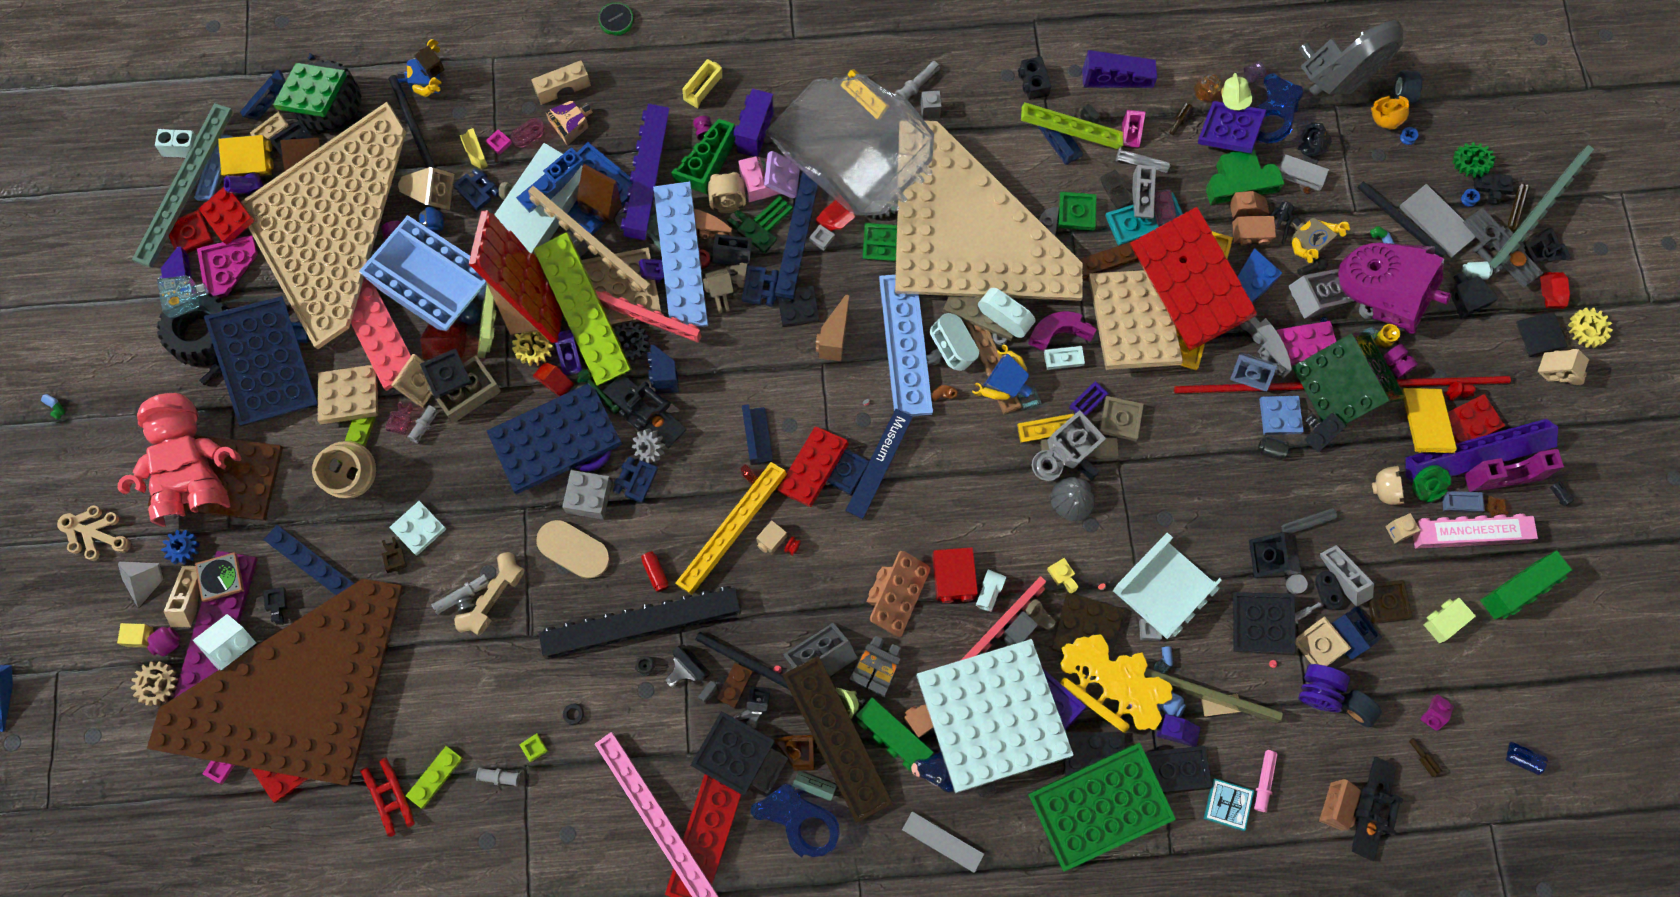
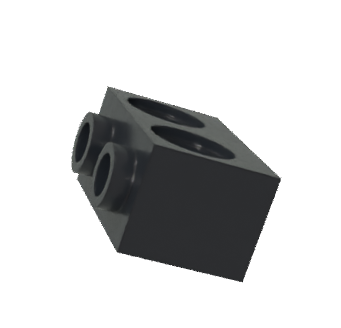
[1018,56,1052,100]

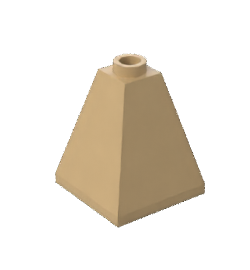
[398,167,454,210]

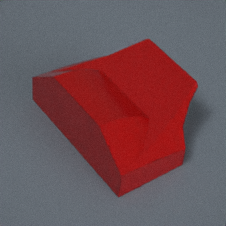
[816,197,855,232]
[1540,272,1570,309]

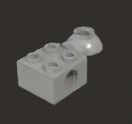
[1032,410,1106,481]

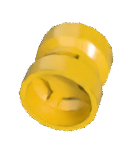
[1375,324,1400,348]

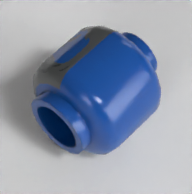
[419,207,444,235]

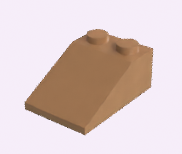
[816,295,849,361]

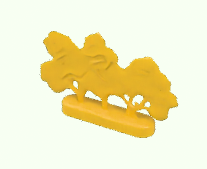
[1060,634,1172,733]

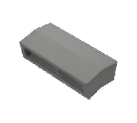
[1279,155,1329,191]

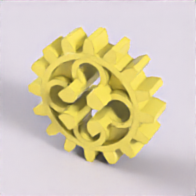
[512,331,554,366]

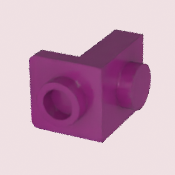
[1420,694,1454,731]

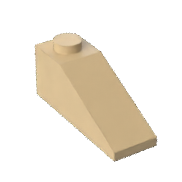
[164,566,200,627]

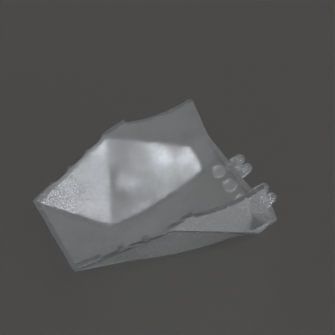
[766,74,934,215]

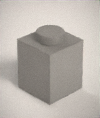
[920,91,941,119]

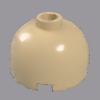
[1372,466,1404,505]

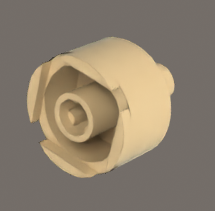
[708,172,746,213]

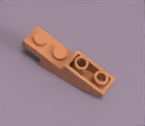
[694,209,733,239]

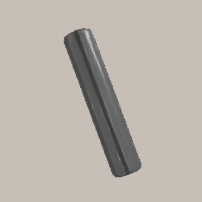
[1281,508,1337,533]

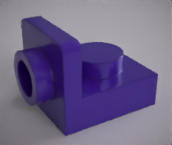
[639,259,664,283]

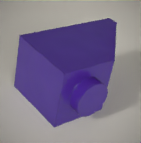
[160,246,193,292]
[555,330,582,375]
[1156,714,1200,747]

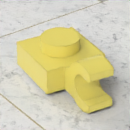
[1047,558,1078,594]

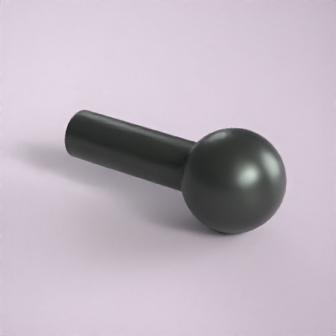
[1297,257,1328,276]

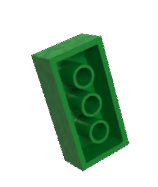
[1480,550,1572,620]

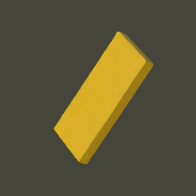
[1403,388,1457,453]

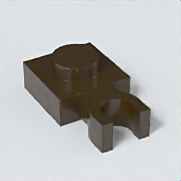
[381,537,407,573]

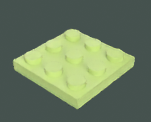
[477,285,496,358]

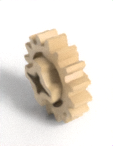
[131,662,179,706]

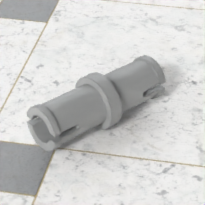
[407,405,439,444]
[476,768,520,786]

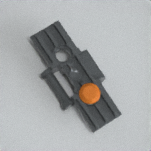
[1463,208,1543,288]

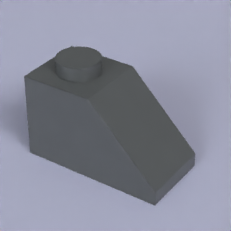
[1002,611,1038,646]

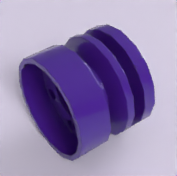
[1298,664,1350,713]

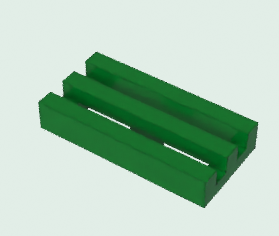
[754,196,793,232]

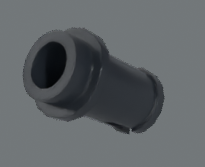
[1549,481,1574,507]

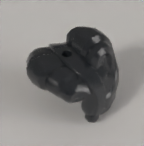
[1298,123,1332,157]

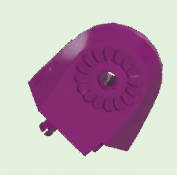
[1338,243,1451,334]

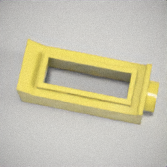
[682,59,722,109]

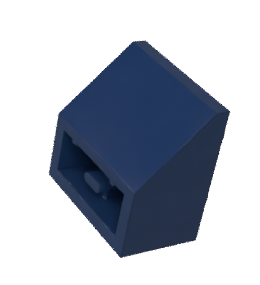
[647,345,679,394]

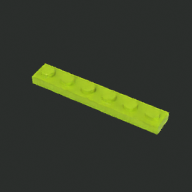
[1021,102,1123,149]

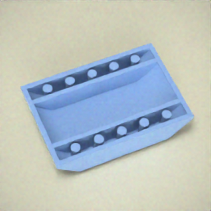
[359,215,486,331]

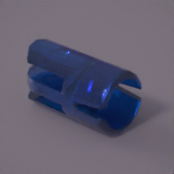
[1506,742,1548,775]

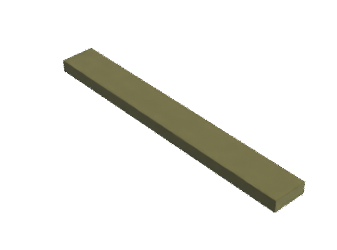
[1144,668,1283,723]

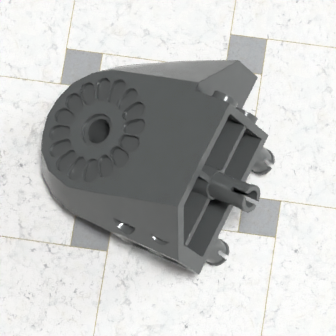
[1299,20,1403,96]

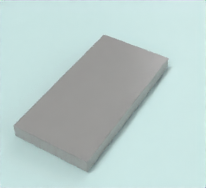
[1399,184,1476,258]

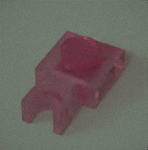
[385,401,413,435]

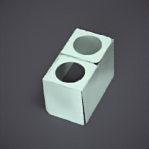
[155,129,197,158]

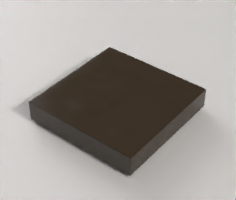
[1367,580,1413,624]

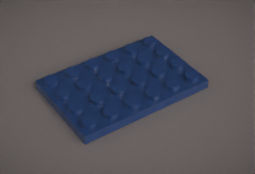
[204,296,318,427]
[486,384,622,495]

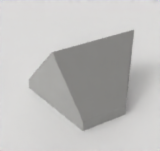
[118,562,163,608]

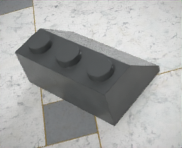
[783,623,857,677]

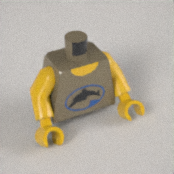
[1290,217,1350,263]

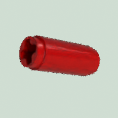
[641,551,669,593]

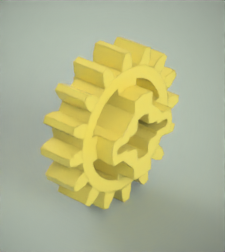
[1568,308,1613,348]

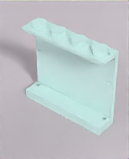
[1113,533,1221,639]

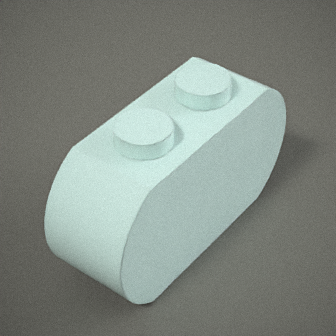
[978,288,1035,338]
[930,313,979,371]

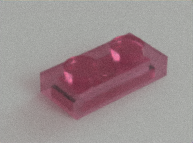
[1154,189,1177,227]

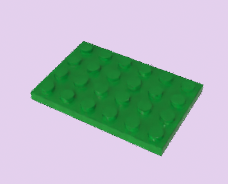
[1028,742,1176,872]

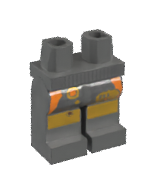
[849,636,902,698]

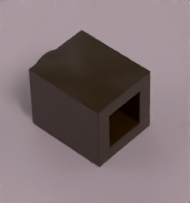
[414,45,445,79]

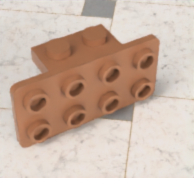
[866,551,930,637]

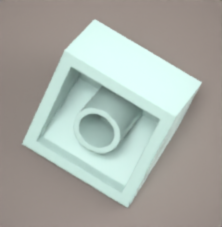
[193,614,256,670]

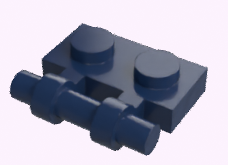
[453,167,499,212]
[742,265,779,307]
[613,457,658,503]

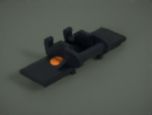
[603,374,687,449]
[1352,757,1403,861]

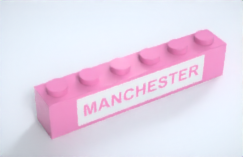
[1413,514,1538,549]

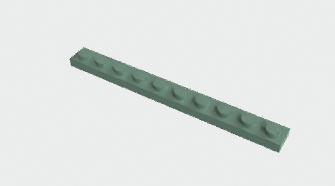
[132,103,233,268]
[1489,145,1594,269]

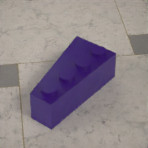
[1082,50,1157,88]

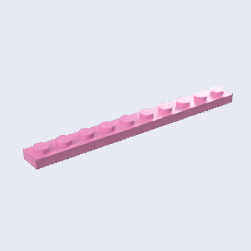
[595,732,719,897]

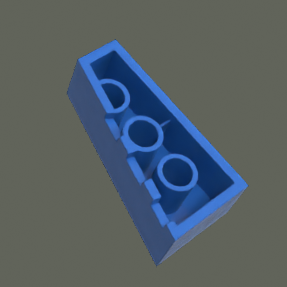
[1237,248,1282,304]

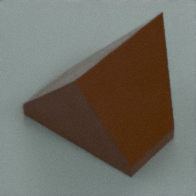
[773,735,814,771]

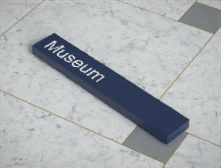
[845,409,913,520]

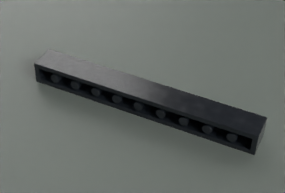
[539,586,741,659]

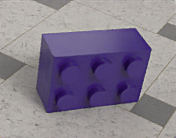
[734,88,774,157]

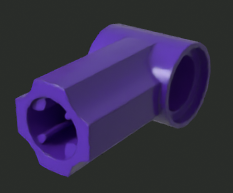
[224,173,263,196]

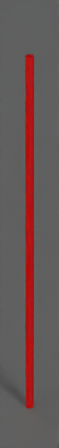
[1174,376,1511,394]

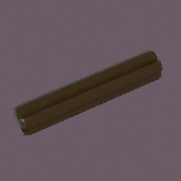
[1507,183,1530,232]

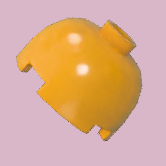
[1371,96,1409,129]

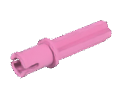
[1254,750,1277,812]

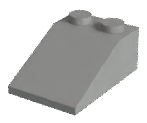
[1288,269,1354,319]

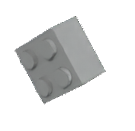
[562,470,612,519]

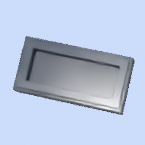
[1442,491,1485,513]

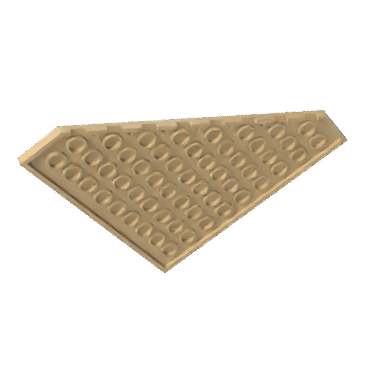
[241,102,406,349]
[895,120,1082,301]

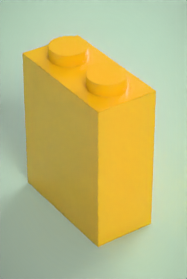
[218,135,274,177]

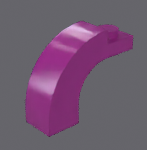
[1028,311,1097,351]

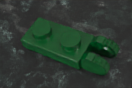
[727,210,777,254]

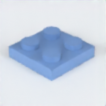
[1259,396,1304,435]

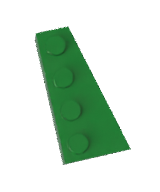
[671,119,736,195]

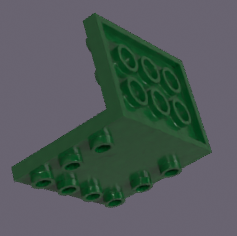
[1293,332,1406,424]

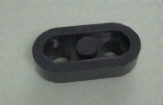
[1315,571,1343,610]

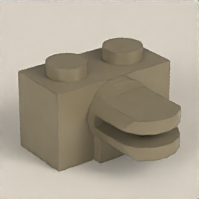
[702,268,734,314]

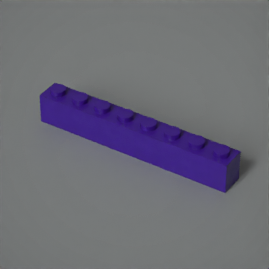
[621,104,669,240]
[1406,419,1558,483]

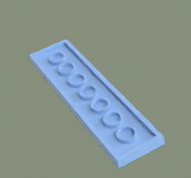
[653,182,708,328]
[879,275,933,416]

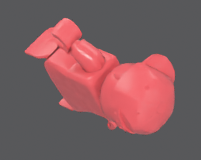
[118,393,241,527]

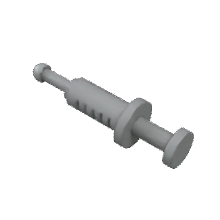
[1295,602,1322,625]

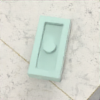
[1044,346,1085,370]

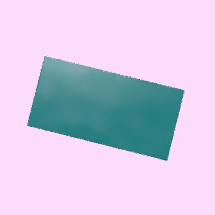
[1105,192,1183,246]

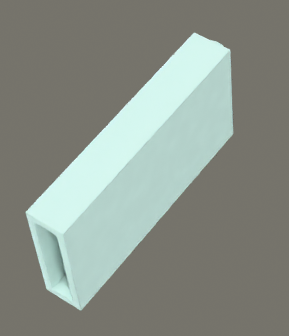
[495,143,582,257]

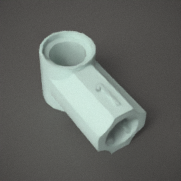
[975,569,1006,612]

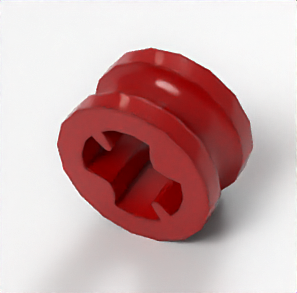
[784,536,801,556]

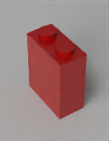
[932,548,978,603]

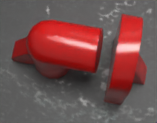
[1444,381,1476,401]

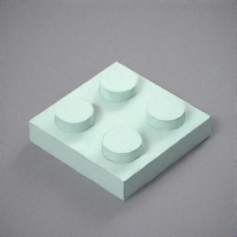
[389,501,446,556]

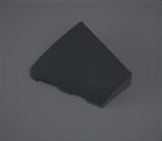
[1523,228,1571,262]

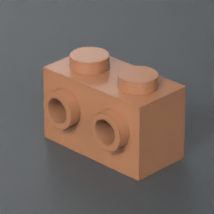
[1232,216,1276,246]

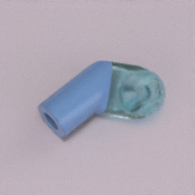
[1154,647,1173,674]

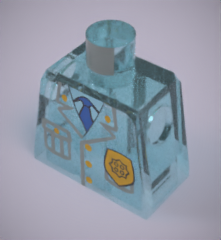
[157,276,208,319]

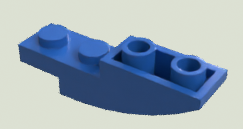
[516,147,584,213]

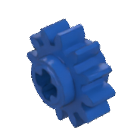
[161,529,200,565]

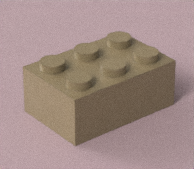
[427,355,501,423]

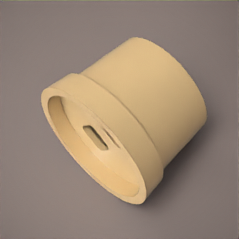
[312,441,376,499]

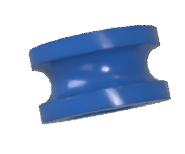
[1400,127,1418,145]
[1461,189,1480,207]

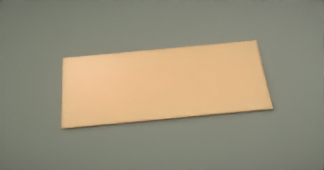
[1201,694,1240,716]

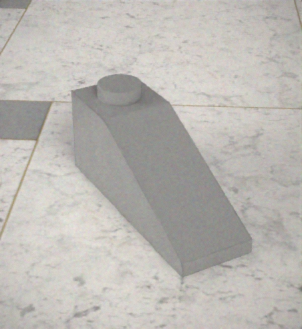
[1132,165,1156,219]
[1320,545,1374,607]

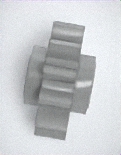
[632,428,665,463]

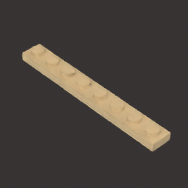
[528,186,650,293]

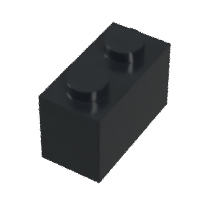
[712,234,752,265]

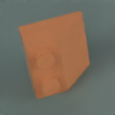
[1319,779,1361,831]

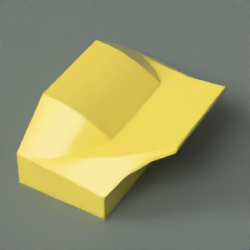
[460,128,488,169]

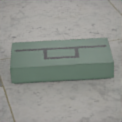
[793,771,837,801]

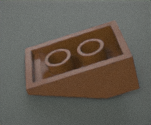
[577,164,622,224]

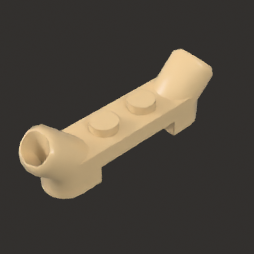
[454,552,525,636]

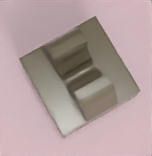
[730,263,748,288]

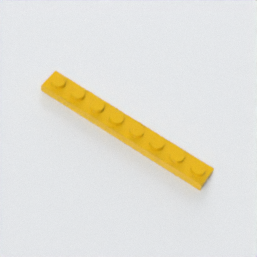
[676,462,787,595]

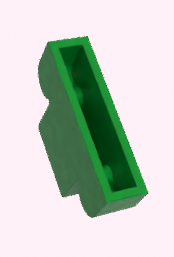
[1206,150,1284,205]

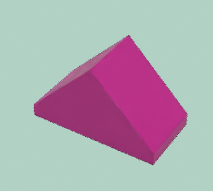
[1122,110,1146,147]

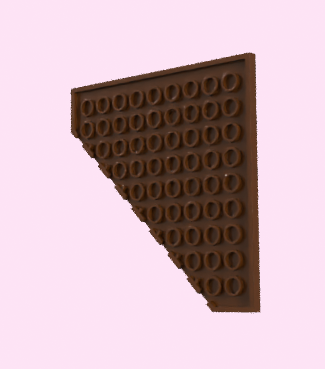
[147,578,403,786]

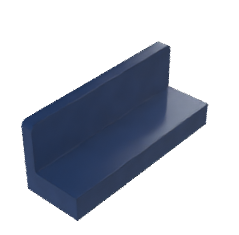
[240,70,286,120]
[1037,125,1083,165]
[742,404,773,465]

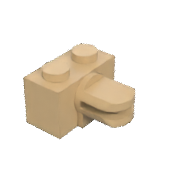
[1538,349,1589,385]

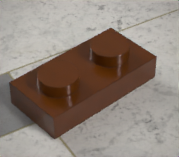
[717,663,753,708]

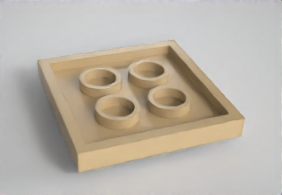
[318,365,378,425]

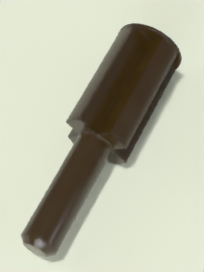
[1169,103,1194,135]
[1409,738,1442,777]

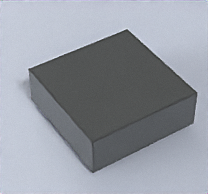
[698,681,717,704]

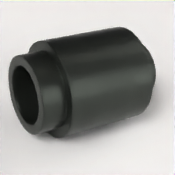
[1258,436,1289,460]

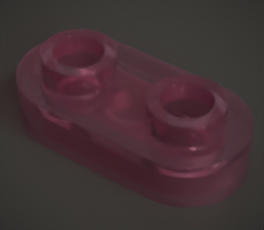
[511,118,545,148]

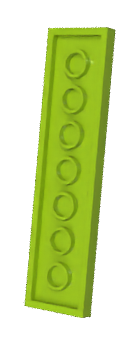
[533,232,632,386]

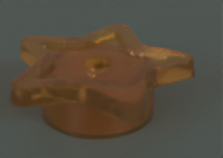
[1484,496,1508,518]

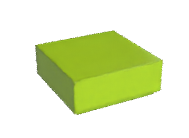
[519,734,548,762]

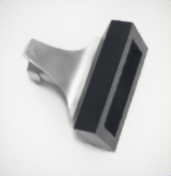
[666,645,711,687]
[733,686,771,729]

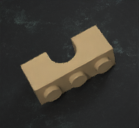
[531,61,591,105]

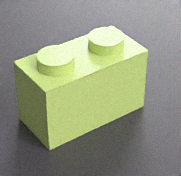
[1423,598,1476,643]

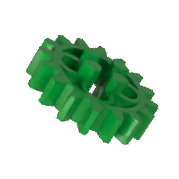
[1452,142,1495,178]

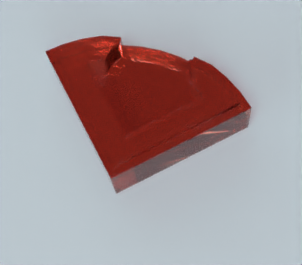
[741,464,758,485]

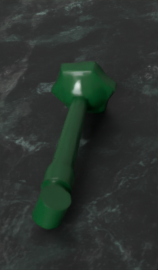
[577,369,620,415]

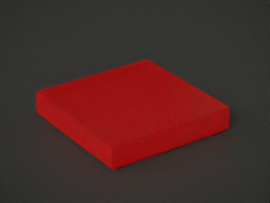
[169,210,214,253]

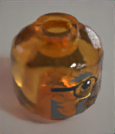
[1194,74,1221,101]

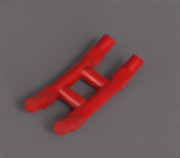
[360,757,415,837]

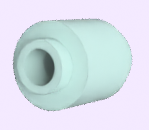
[1462,262,1493,280]

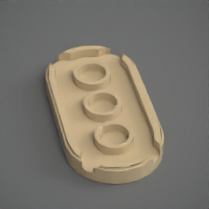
[537,520,609,579]

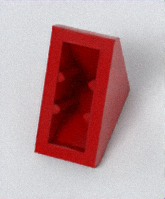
[533,362,574,397]

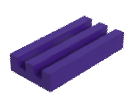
[1069,381,1109,417]

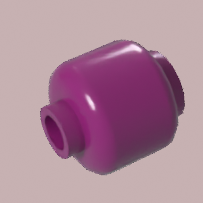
[147,626,180,657]

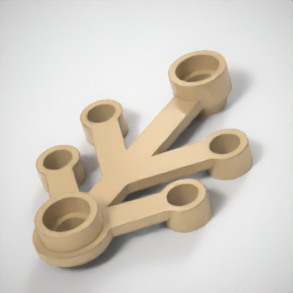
[57,505,131,561]

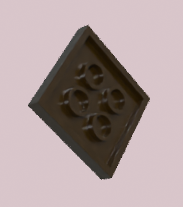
[1051,592,1124,661]

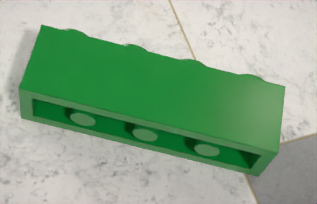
[856,698,933,772]

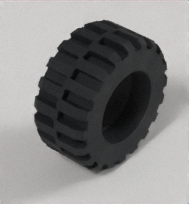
[293,60,362,130]
[157,291,230,367]

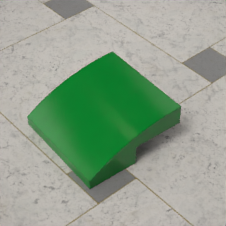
[862,223,897,261]

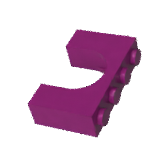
[1464,449,1564,492]

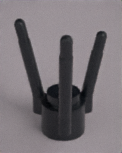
[1270,201,1294,244]

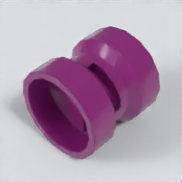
[693,116,712,141]

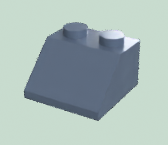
[1230,352,1277,392]

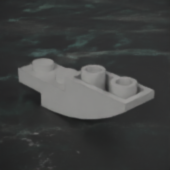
[1240,317,1292,379]

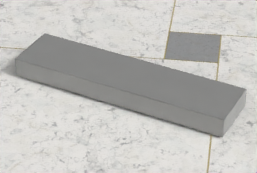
[902,812,984,873]

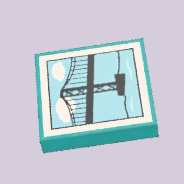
[1204,779,1254,831]

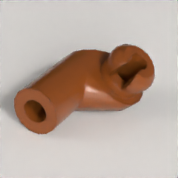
[931,385,958,402]

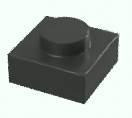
[1081,103,1101,124]

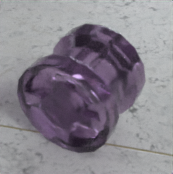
[1244,61,1266,83]

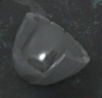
[1050,477,1095,521]

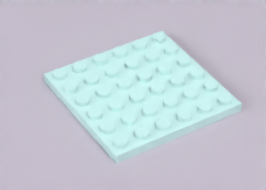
[916,639,1073,793]

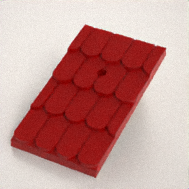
[1130,207,1257,352]
[469,210,563,343]

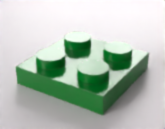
[1058,192,1097,230]

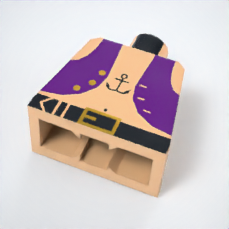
[546,101,593,145]

